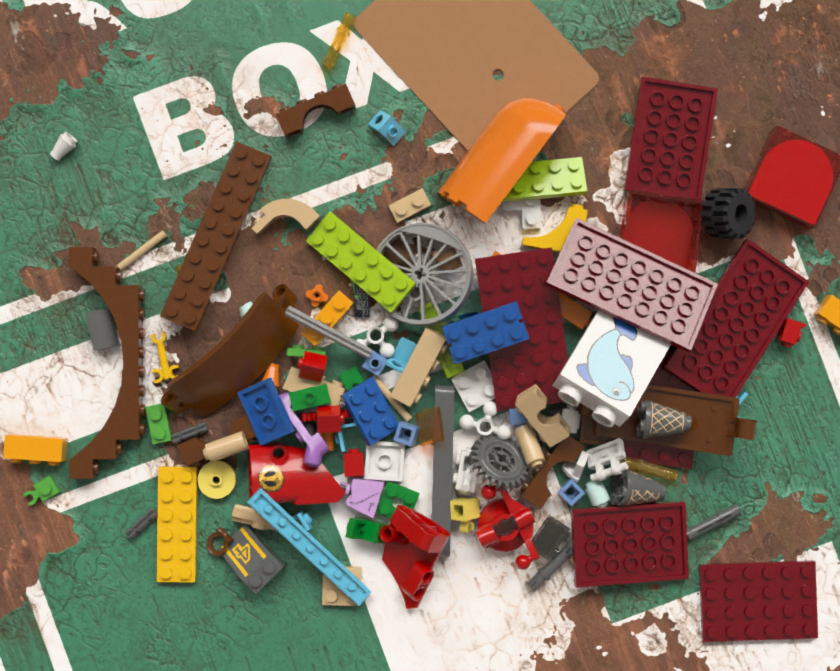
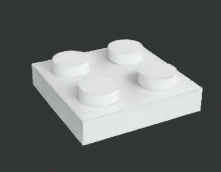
[451,361,495,412]
[364,441,405,482]

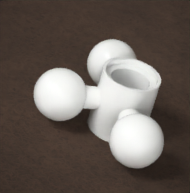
[356,316,399,358]
[459,401,512,440]

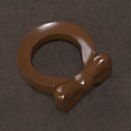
[207,527,234,556]

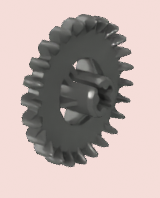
[469,434,530,491]

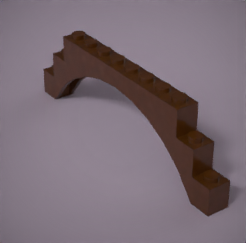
[69,247,146,479]

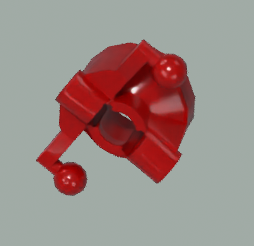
[476,484,540,570]

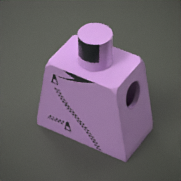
[339,477,385,518]

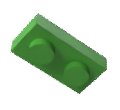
[287,345,327,357]
[145,404,172,444]

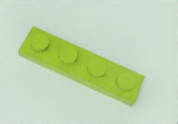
[418,301,465,379]

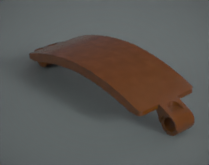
[161,284,299,417]
[578,385,757,456]

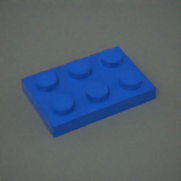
[340,377,399,446]
[237,378,295,446]

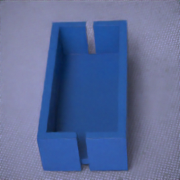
[442,301,530,364]

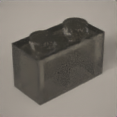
[532,514,570,561]

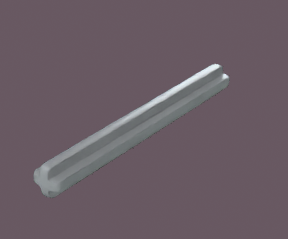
[285,306,372,359]

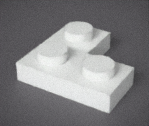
[502,199,542,230]

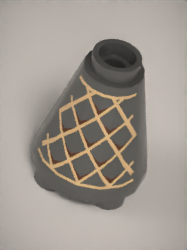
[636,400,691,439]
[609,469,666,507]

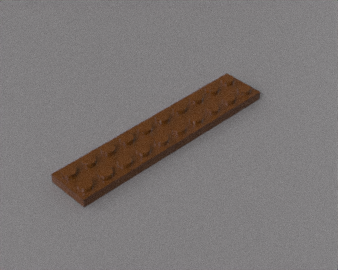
[160,141,272,332]

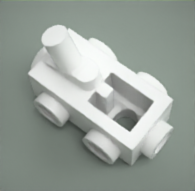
[452,447,480,495]

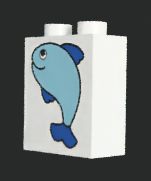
[552,310,671,427]

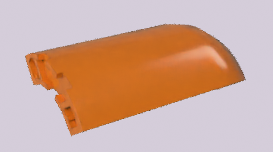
[437,98,566,224]

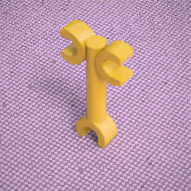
[151,332,179,383]

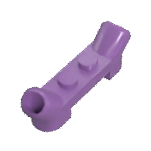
[279,390,330,468]

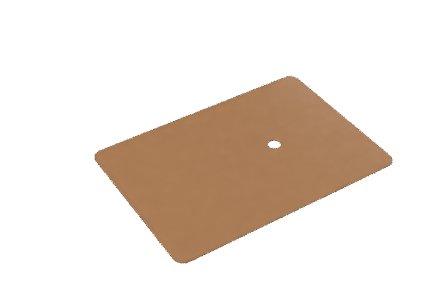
[354,0,599,151]

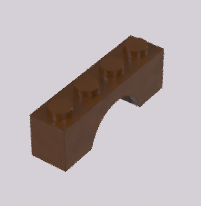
[276,83,356,138]
[178,415,257,468]
[520,436,585,509]

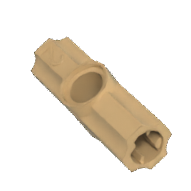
[232,504,292,531]

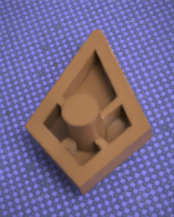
[429,248,463,271]

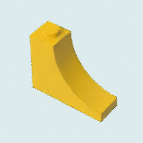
[521,204,588,253]

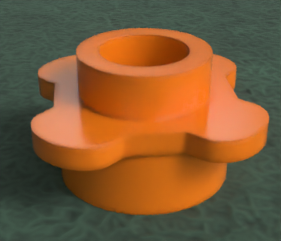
[306,284,328,307]

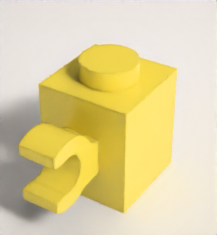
[450,497,480,533]

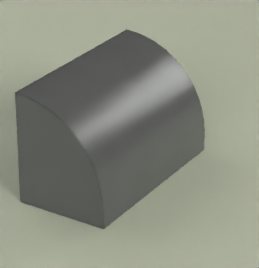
[85,309,121,351]

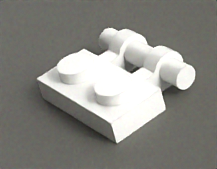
[586,438,628,482]

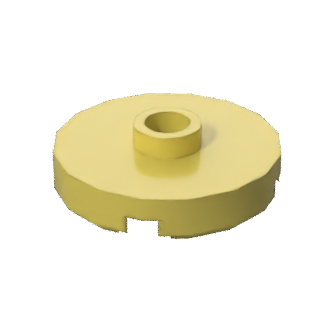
[197,460,236,499]

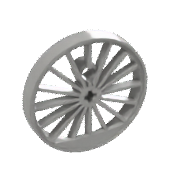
[377,223,474,327]

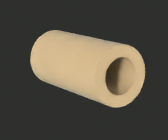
[514,424,545,469]
[203,431,249,462]

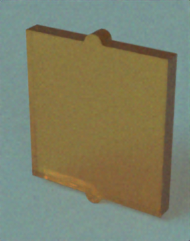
[416,407,445,446]

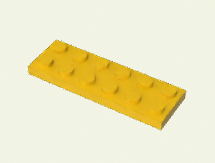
[157,466,198,582]

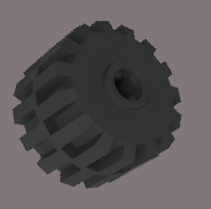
[700,188,756,239]

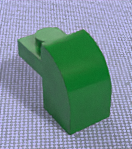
[345,516,389,544]

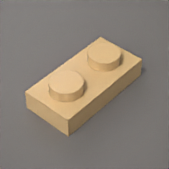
[389,188,431,223]

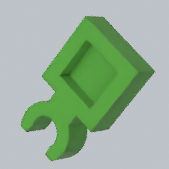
[23,475,61,505]

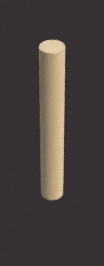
[117,230,167,271]
[372,374,412,422]

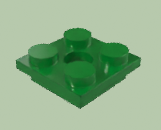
[375,481,420,519]

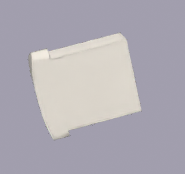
[562,451,590,482]

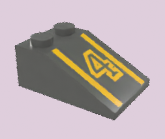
[218,523,286,594]

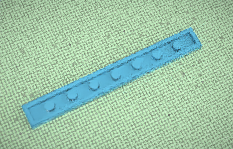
[247,488,372,606]

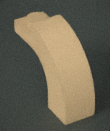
[252,199,321,235]

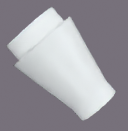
[50,132,78,161]

